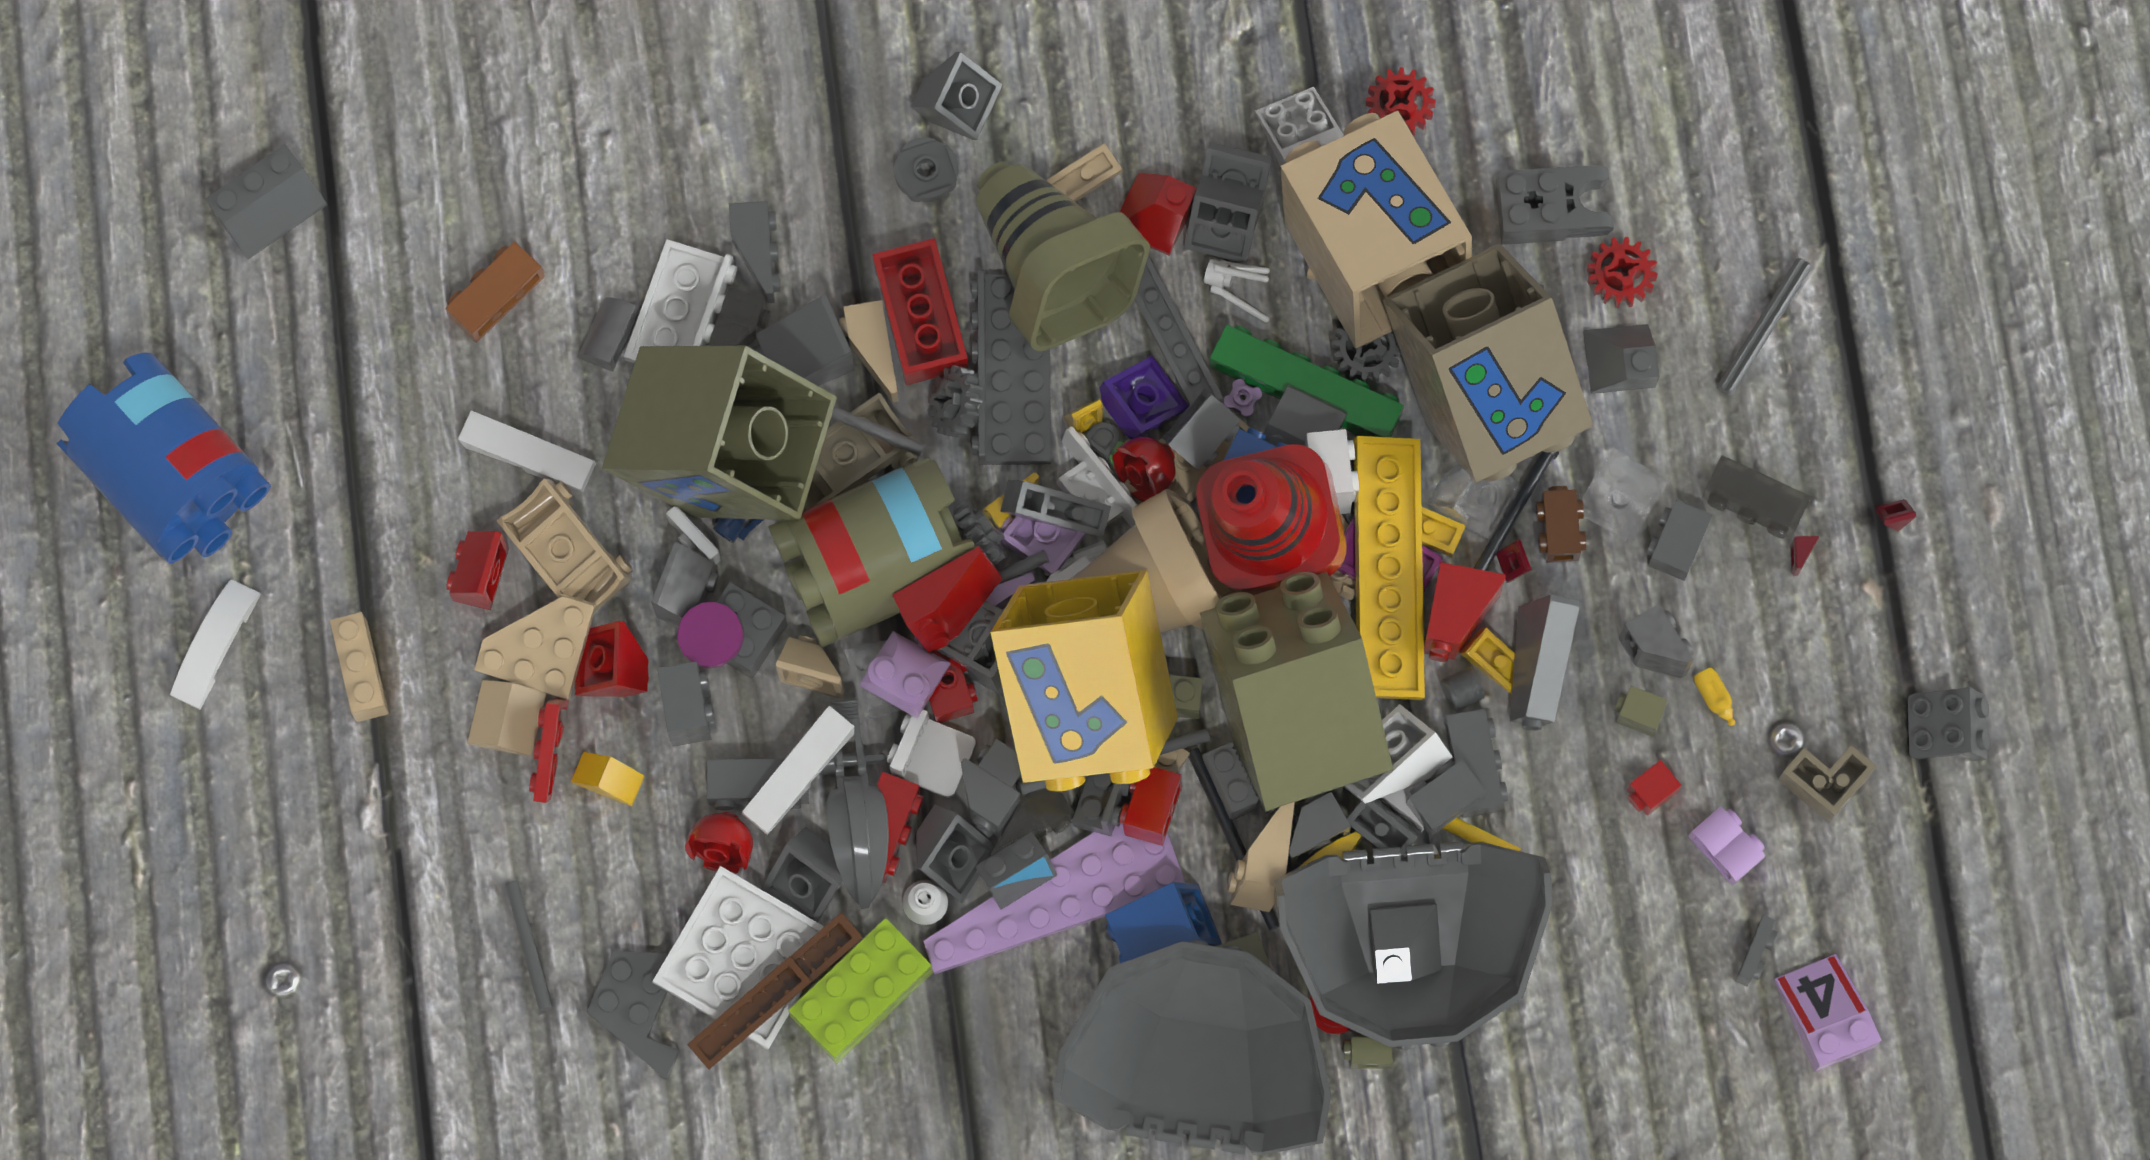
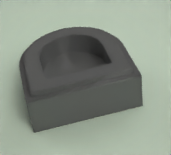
[1085,422,1120,462]

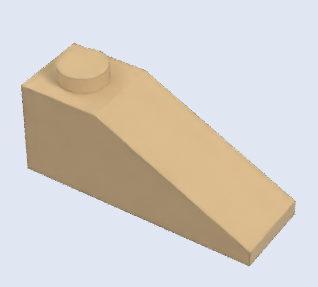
[839,300,899,402]

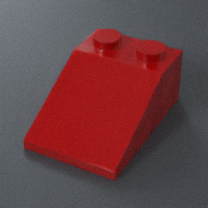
[892,546,1002,653]

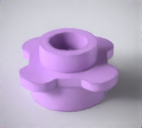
[1224,379,1262,417]

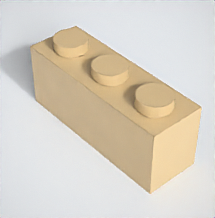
[330,612,389,722]

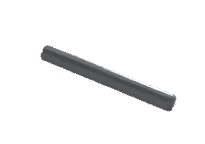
[1717,258,1812,396]

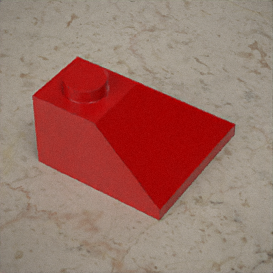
[1119,173,1197,256]
[575,621,649,697]

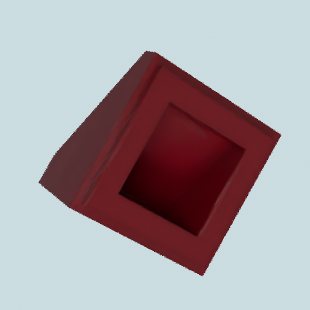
[1790,536,1819,576]

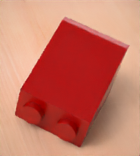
[1424,562,1506,662]

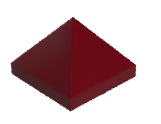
[1875,499,1916,532]
[1496,540,1532,583]

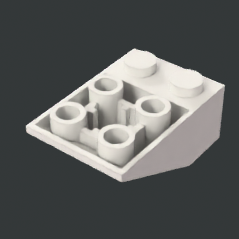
[1255,87,1344,166]

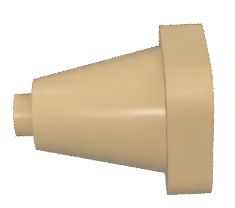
[1073,489,1234,633]

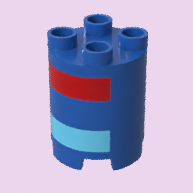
[56,353,271,564]

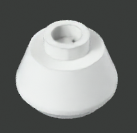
[902,880,948,925]

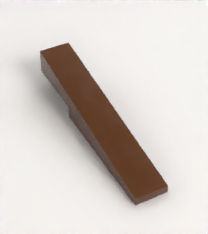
[687,912,864,1070]

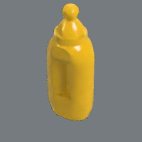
[1694,667,1736,726]

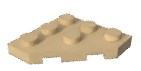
[474,595,597,700]

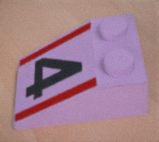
[1774,954,1882,1072]

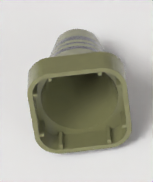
[976,162,1150,351]

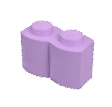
[1688,806,1765,885]

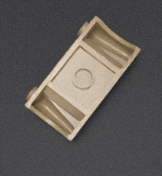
[497,478,633,612]

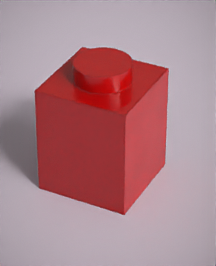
[1627,760,1682,816]

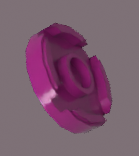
[678,602,744,669]

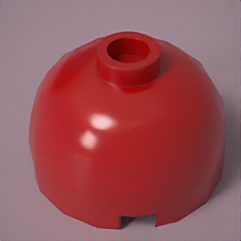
[1112,437,1176,502]
[685,812,753,874]

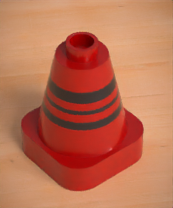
[1196,444,1347,595]

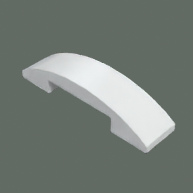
[170,580,261,710]

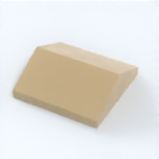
[467,680,547,757]

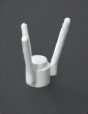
[1204,259,1270,323]

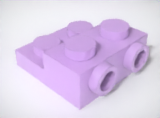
[1000,516,1087,575]

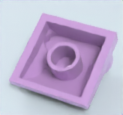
[860,631,951,718]

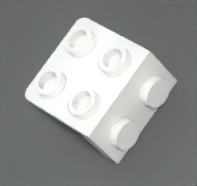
[887,710,976,798]

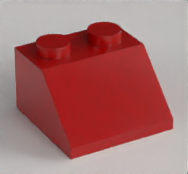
[446,531,509,611]

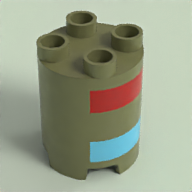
[768,457,975,648]

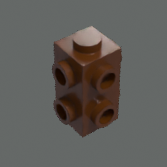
[1536,486,1586,563]

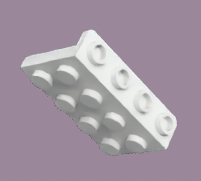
[624,239,737,363]

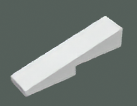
[458,410,596,492]
[742,706,854,835]

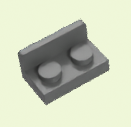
[1072,773,1131,836]

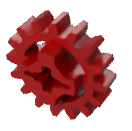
[1366,67,1436,136]
[1586,237,1658,308]

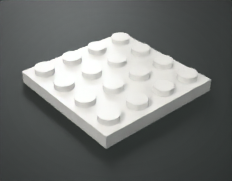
[652,866,824,1050]

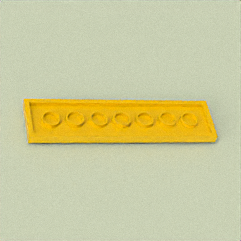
[1354,436,1425,700]

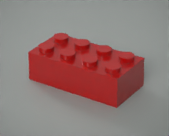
[872,238,969,385]

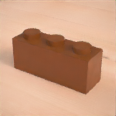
[445,241,545,343]

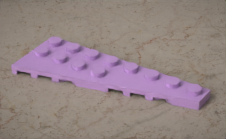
[923,823,1185,975]

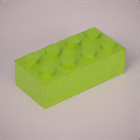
[788,918,933,1065]

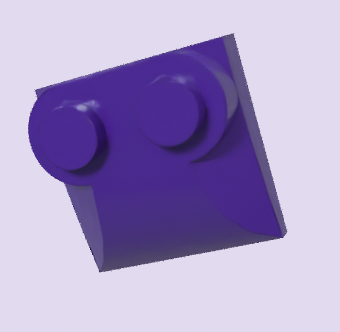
[1099,356,1189,439]

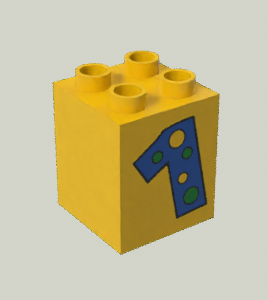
[990,570,1178,791]

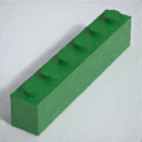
[1209,324,1404,437]

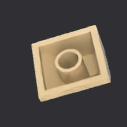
[775,635,844,699]

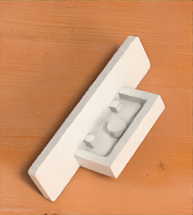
[1056,426,1137,527]

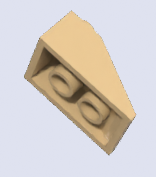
[1227,802,1294,912]

